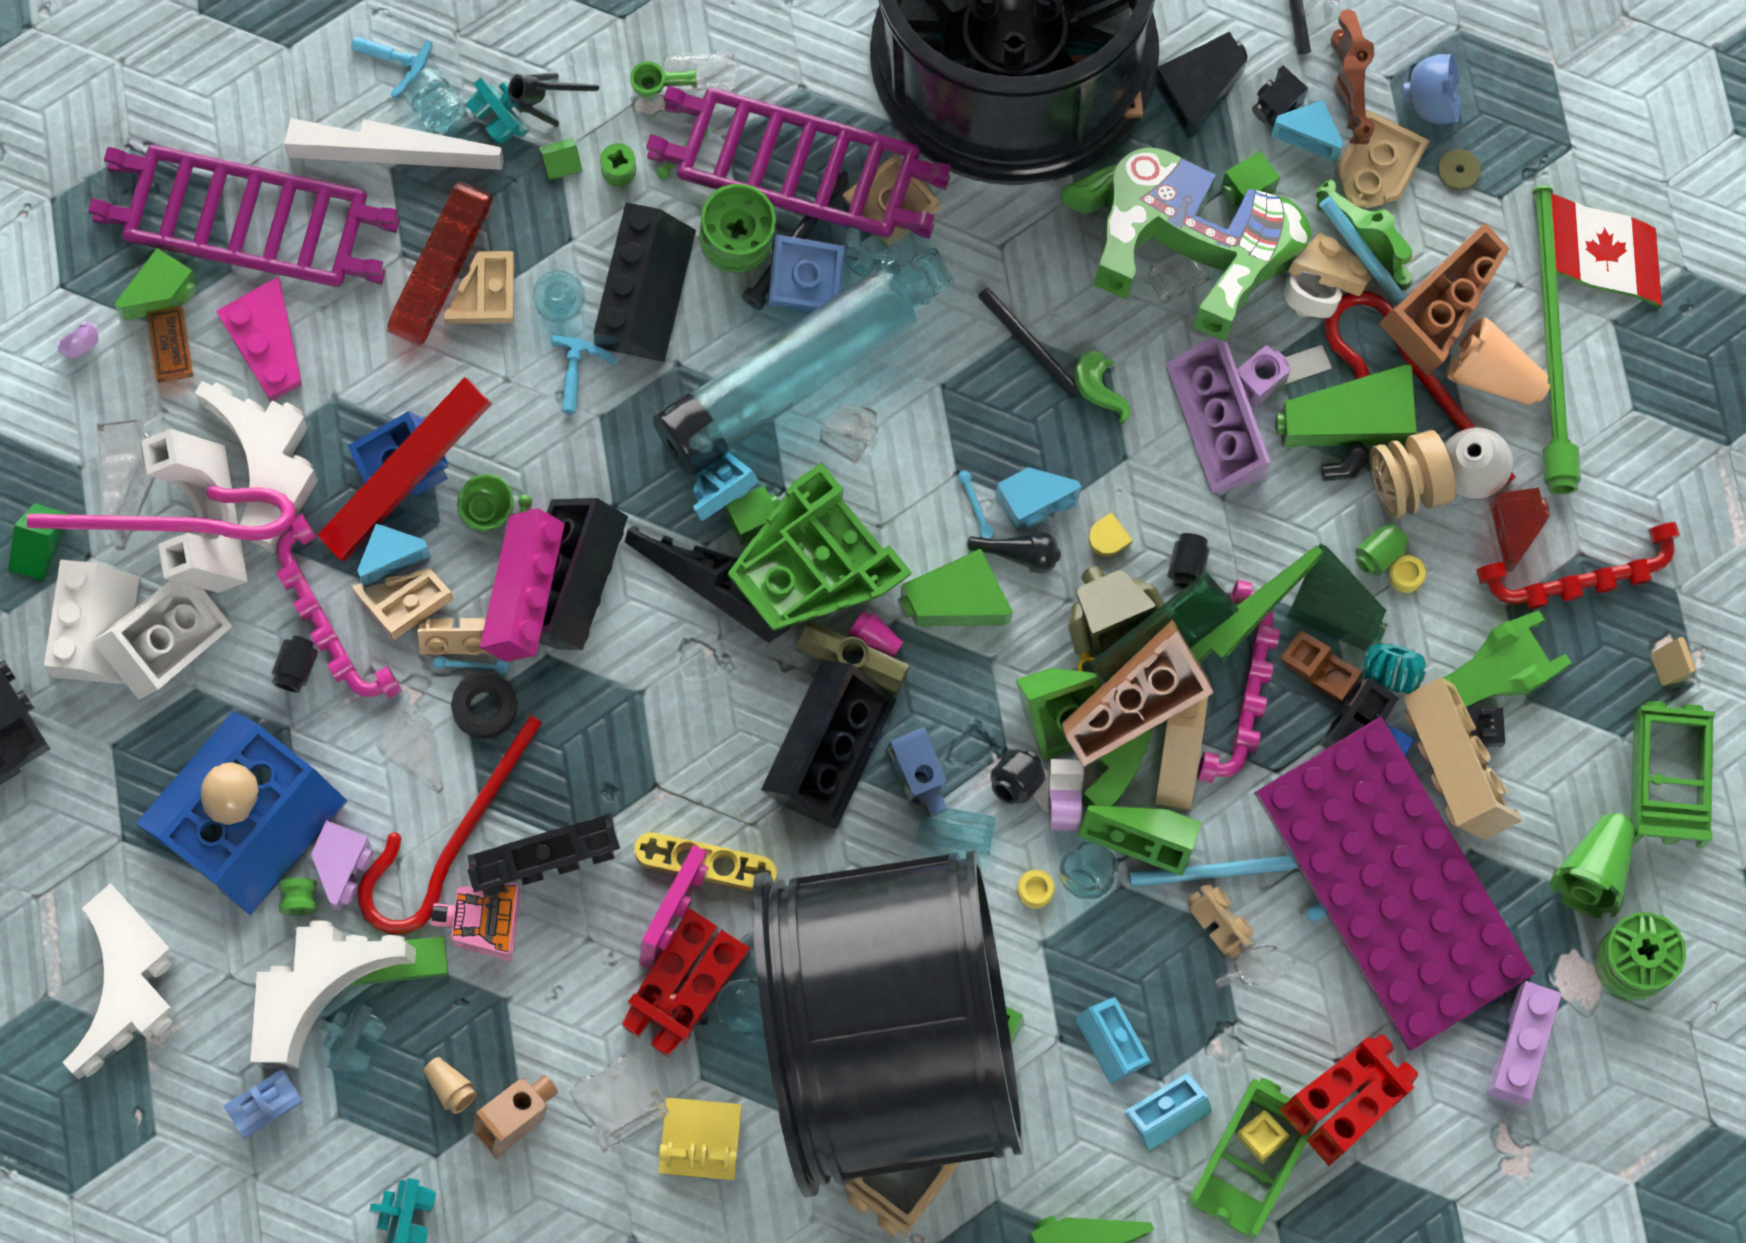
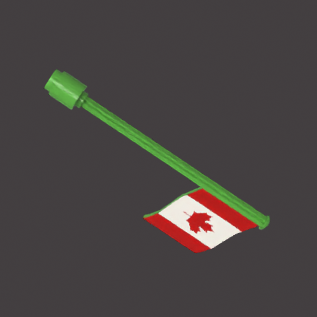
[1532,185,1662,494]

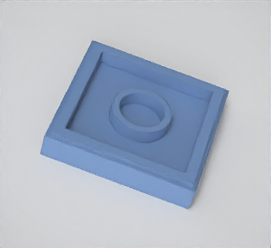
[766,235,845,317]

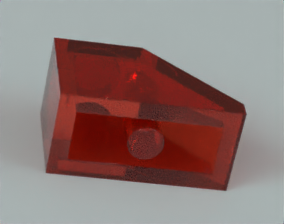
[1490,487,1550,572]

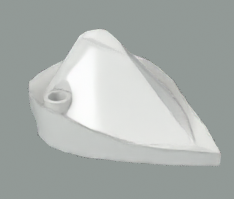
[1283,270,1342,318]

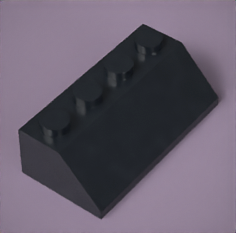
[593,202,696,362]
[539,498,628,650]
[761,660,897,829]

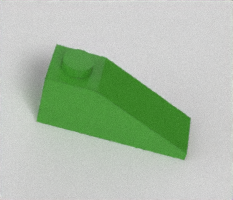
[1078,805,1202,876]
[1028,1215,1155,1243]

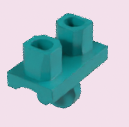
[466,77,530,144]
[369,1178,436,1243]

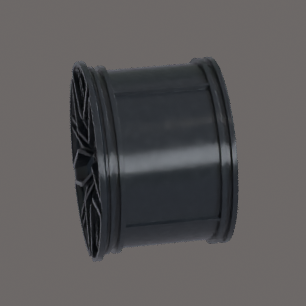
[870,0,1159,185]
[752,849,1024,1197]

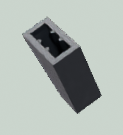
[1155,31,1248,138]

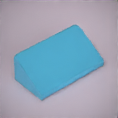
[1076,997,1151,1083]
[1125,1072,1212,1150]

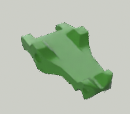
[1316,179,1412,290]
[1442,611,1572,708]

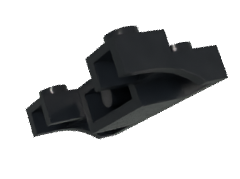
[0,660,51,785]
[467,813,621,897]

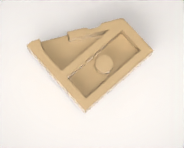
[1288,232,1374,296]
[444,251,514,324]
[352,568,453,640]

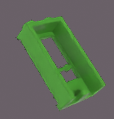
[1631,701,1715,848]
[1186,1078,1316,1240]

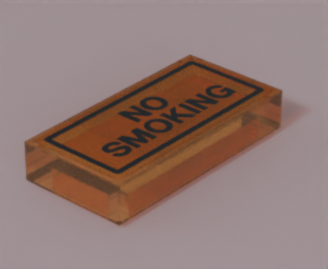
[146,306,194,383]

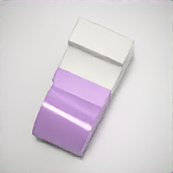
[1048,759,1084,831]

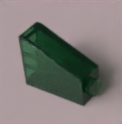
[1287,543,1388,652]

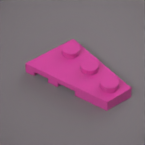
[639,845,709,970]

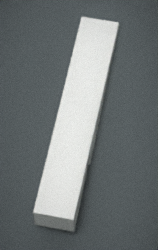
[284,118,504,170]

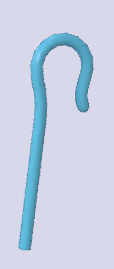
[1129,855,1327,921]

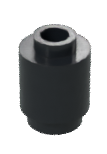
[1167,533,1210,590]
[271,635,318,693]

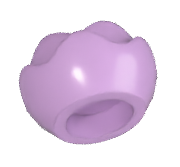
[56,321,98,359]

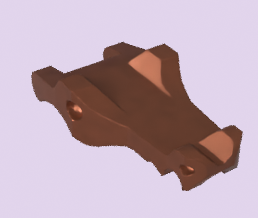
[1331,9,1374,145]

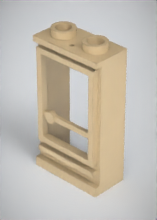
[844,1162,961,1238]

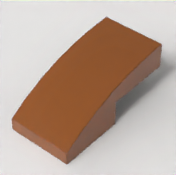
[1280,630,1363,706]

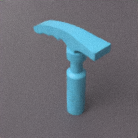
[351,36,433,99]
[552,335,617,414]

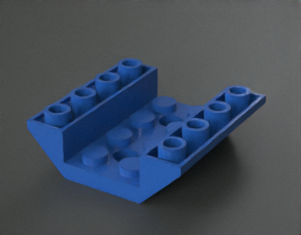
[136,710,348,916]

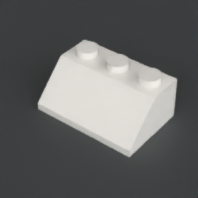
[44,560,141,684]

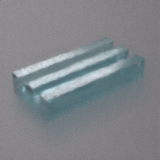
[916,807,996,856]

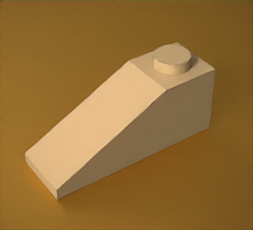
[1154,697,1208,811]

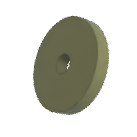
[1438,149,1481,191]

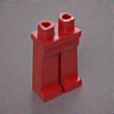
[622,908,751,1057]
[1279,1034,1418,1166]

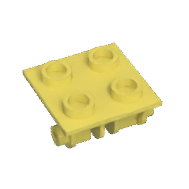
[659,1097,742,1180]

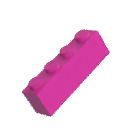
[480,508,565,662]

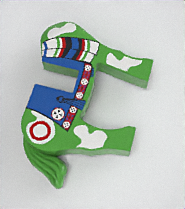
[1060,148,1311,342]

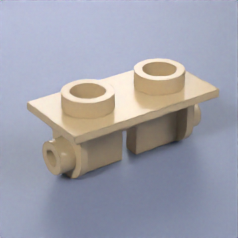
[417,617,490,656]
[1187,884,1256,960]

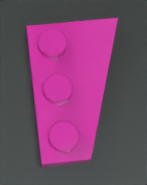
[216,276,302,402]

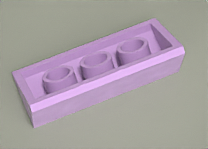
[1166,337,1271,493]

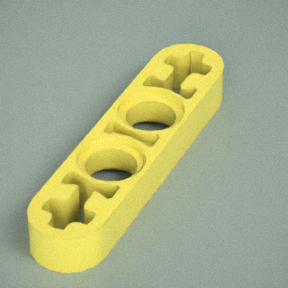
[634,832,777,891]

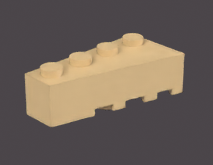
[1403,677,1523,840]

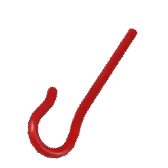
[1324,291,1516,486]
[358,715,542,935]

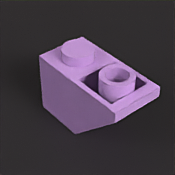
[311,820,373,913]

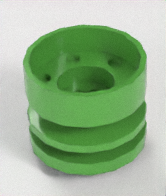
[699,183,776,274]
[1594,912,1686,1001]

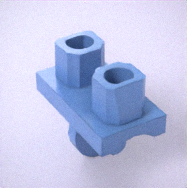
[223,1069,303,1140]

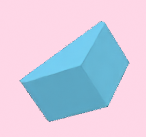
[1271,100,1343,162]
[357,524,431,587]

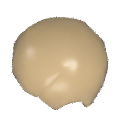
[201,762,259,825]

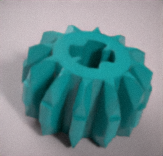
[1362,643,1426,694]

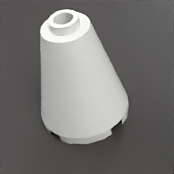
[1445,427,1513,499]

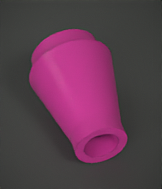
[847,609,904,657]

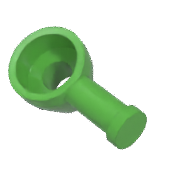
[630,61,697,99]

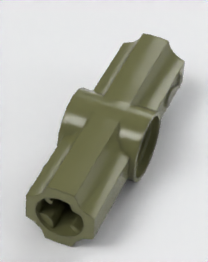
[796,620,909,695]

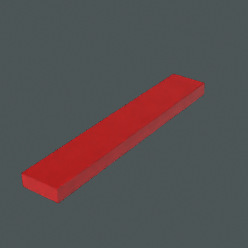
[317,377,493,562]

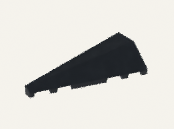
[624,526,790,643]

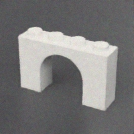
[141,429,248,593]

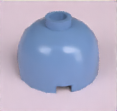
[1404,54,1461,125]

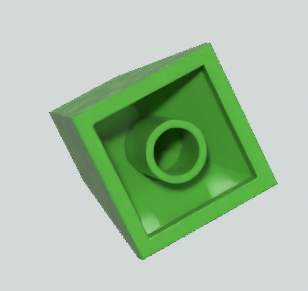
[1016,668,1100,761]

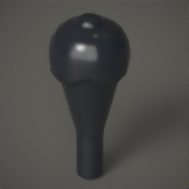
[967,532,1061,574]

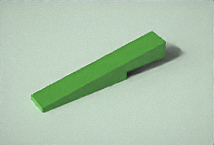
[1188,545,1323,665]

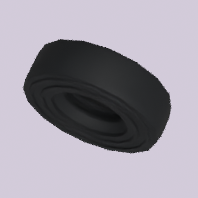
[451,672,518,739]

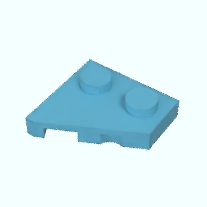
[694,452,759,521]

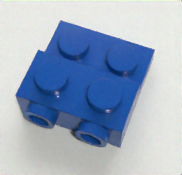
[348,411,449,497]

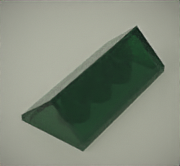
[1090,571,1239,682]

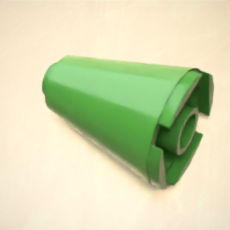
[1550,813,1636,918]

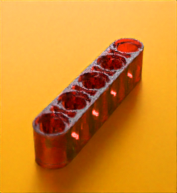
[387,181,493,346]

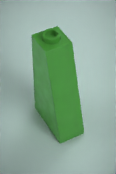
[1275,365,1417,447]

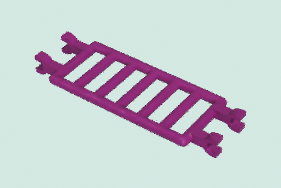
[646,86,951,239]
[88,145,400,287]

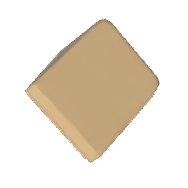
[1651,637,1696,686]

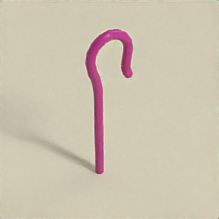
[27,486,296,541]

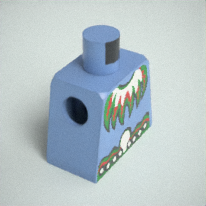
[885,727,947,818]

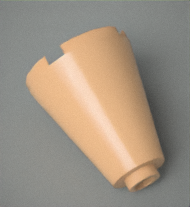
[1446,317,1550,405]

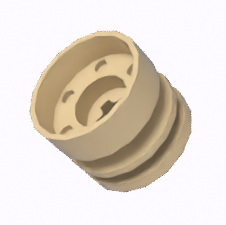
[1370,430,1456,519]

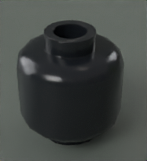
[990,749,1045,804]

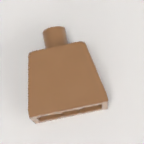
[472,1075,558,1159]

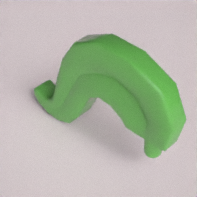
[1074,350,1131,424]

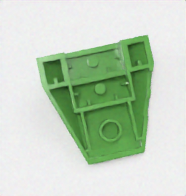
[728,462,912,631]

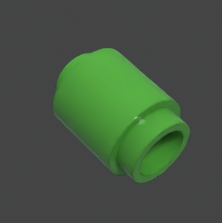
[1355,523,1409,576]

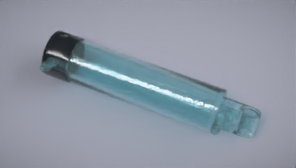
[653,248,954,475]

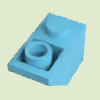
[995,467,1082,531]

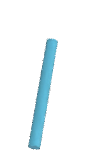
[1320,196,1406,306]

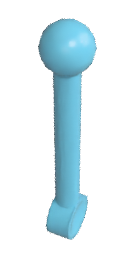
[958,471,994,539]
[432,655,509,676]

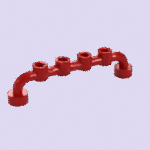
[1476,522,1680,610]

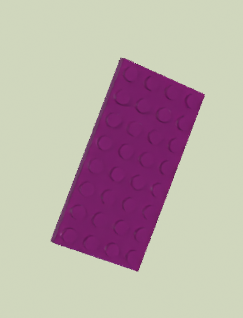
[1254,717,1535,1051]

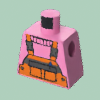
[431,883,521,961]

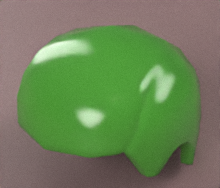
[456,473,514,533]

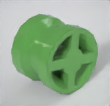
[600,143,636,187]
[279,878,317,915]

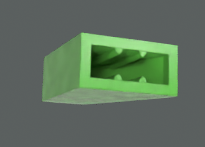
[898,549,1013,626]

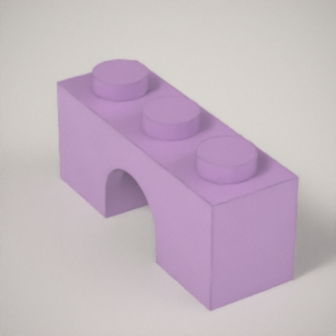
[1486,981,1562,1107]

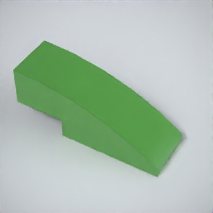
[1082,728,1153,808]

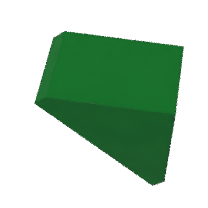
[8,503,68,582]

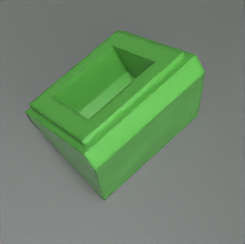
[539,138,583,181]

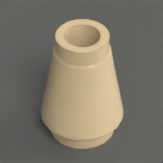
[423,1057,477,1114]

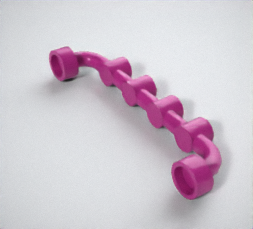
[276,513,402,698]
[1197,579,1280,783]

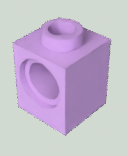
[1237,345,1291,408]

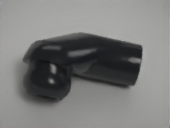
[1321,442,1369,481]

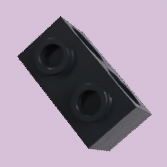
[1319,678,1399,749]

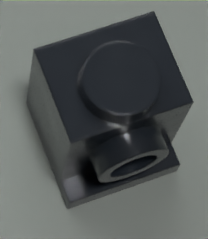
[1252,65,1308,127]

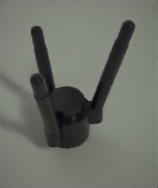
[508,73,600,127]

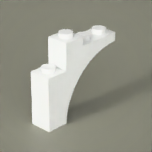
[195,381,318,554]
[62,883,176,1079]
[250,921,416,1068]

